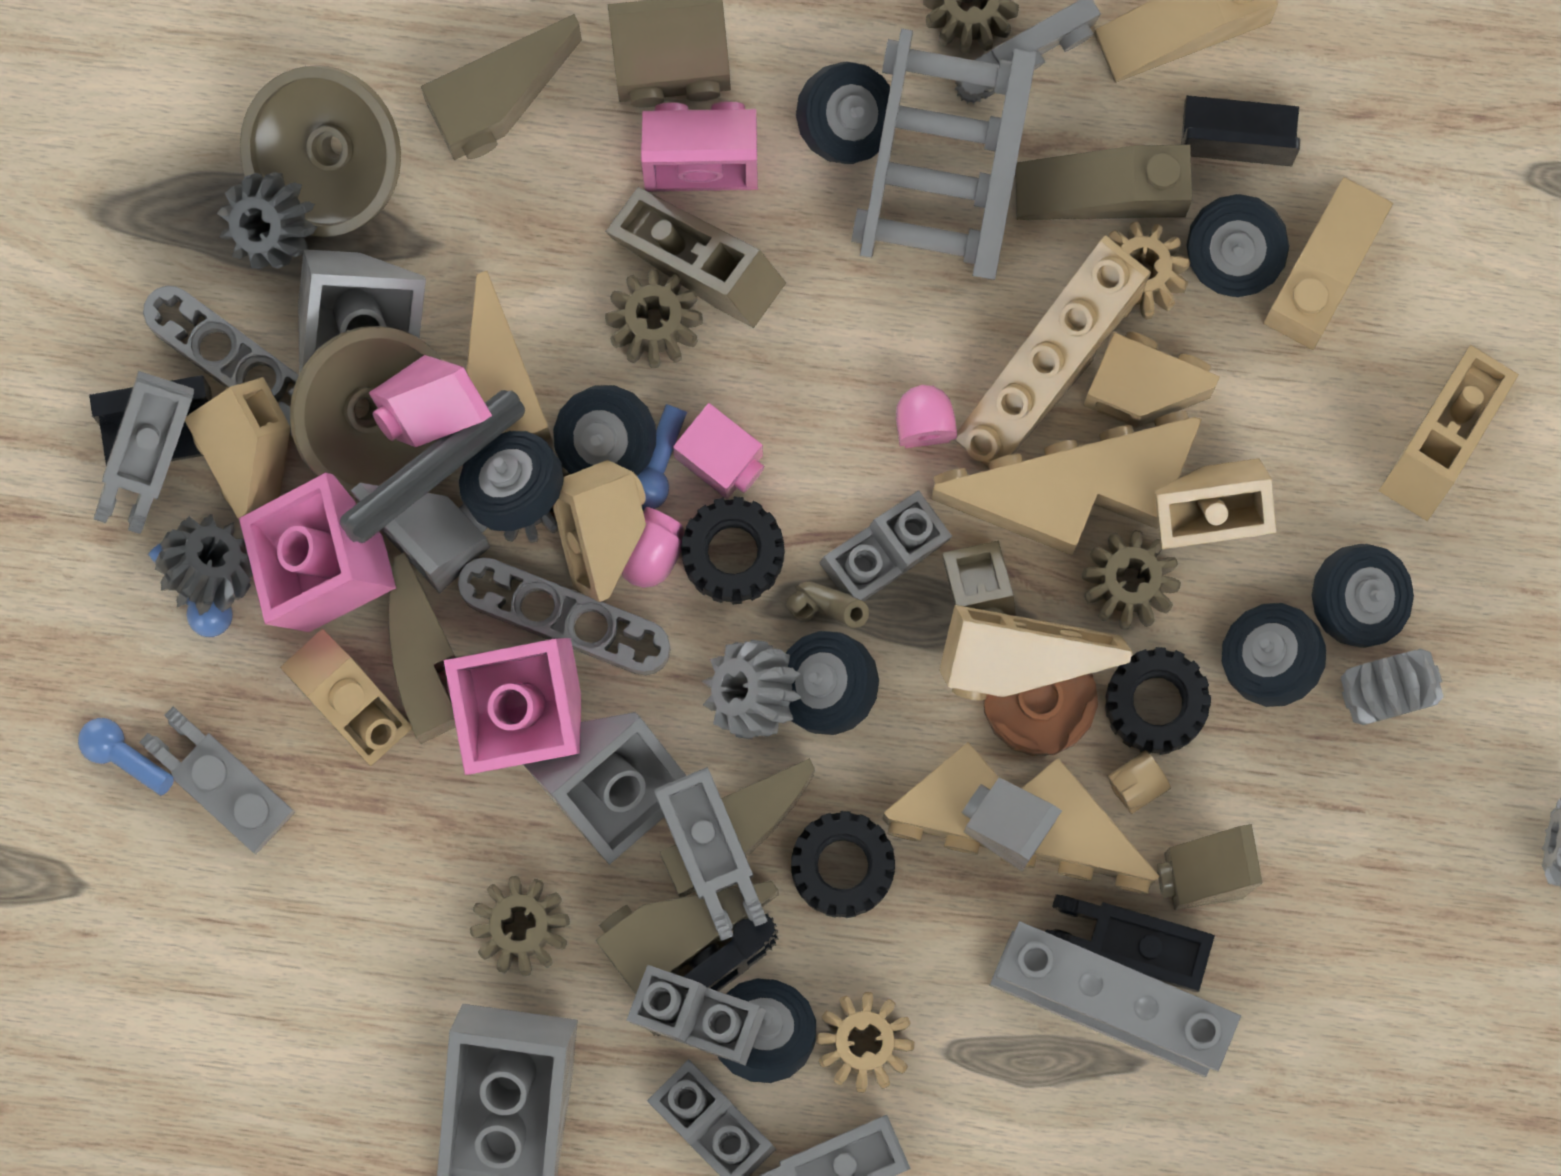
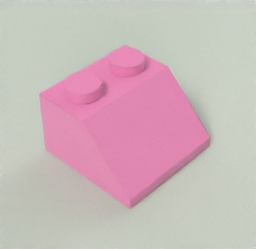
[641,102,758,192]
[239,473,396,632]
[444,638,581,775]

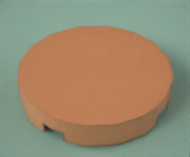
[983,673,1098,756]

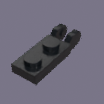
[1045,894,1215,993]
[650,913,779,1036]

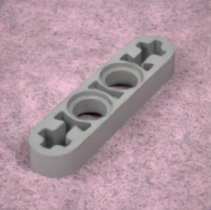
[143,286,299,437]
[458,557,671,676]

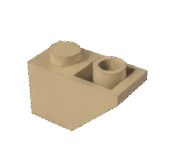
[1084,331,1220,428]
[185,377,291,519]
[280,628,412,766]

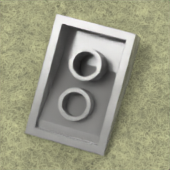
[437,1004,578,1176]

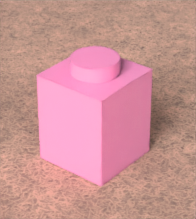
[673,403,765,500]

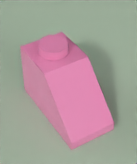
[369,355,492,447]

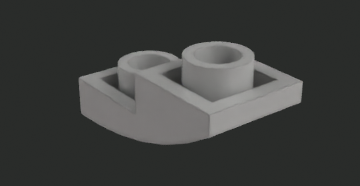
[819,490,952,601]
[627,965,766,1066]
[647,1059,776,1176]

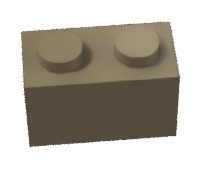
[608,0,731,107]

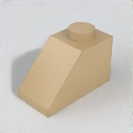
[1155,458,1277,550]
[553,460,646,602]

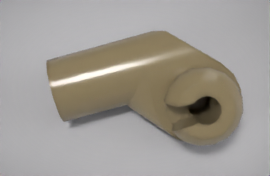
[786,581,869,628]

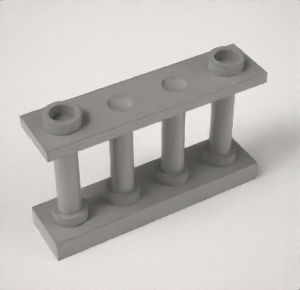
[851,28,1037,280]
[989,921,1241,1077]

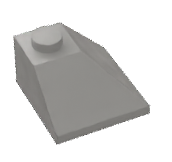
[298,249,426,374]
[351,483,490,594]
[523,712,686,865]

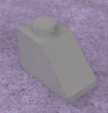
[962,778,1062,871]

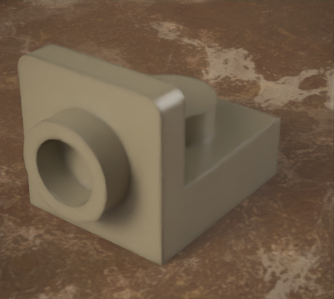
[943,540,1016,616]

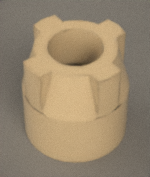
[1107,750,1171,814]

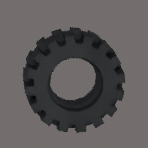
[681,496,785,605]
[1105,647,1211,755]
[791,811,895,918]

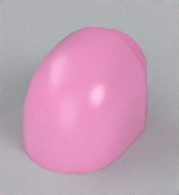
[896,385,957,449]
[622,507,685,588]

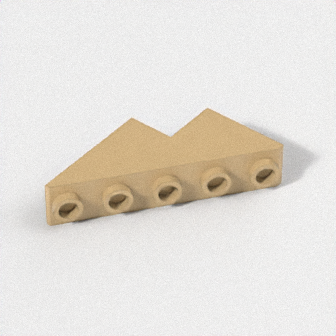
[954,235,1150,469]
[931,411,1202,556]
[882,742,1160,894]

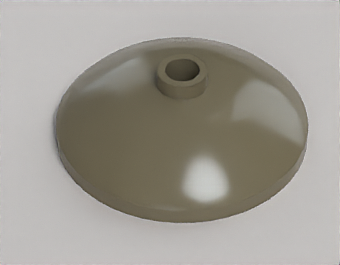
[240,65,401,237]
[290,326,442,496]

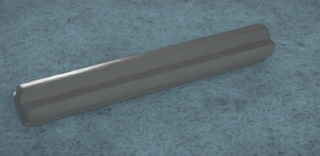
[340,390,525,543]

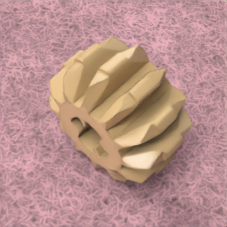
[1108,221,1190,320]
[815,992,915,1093]

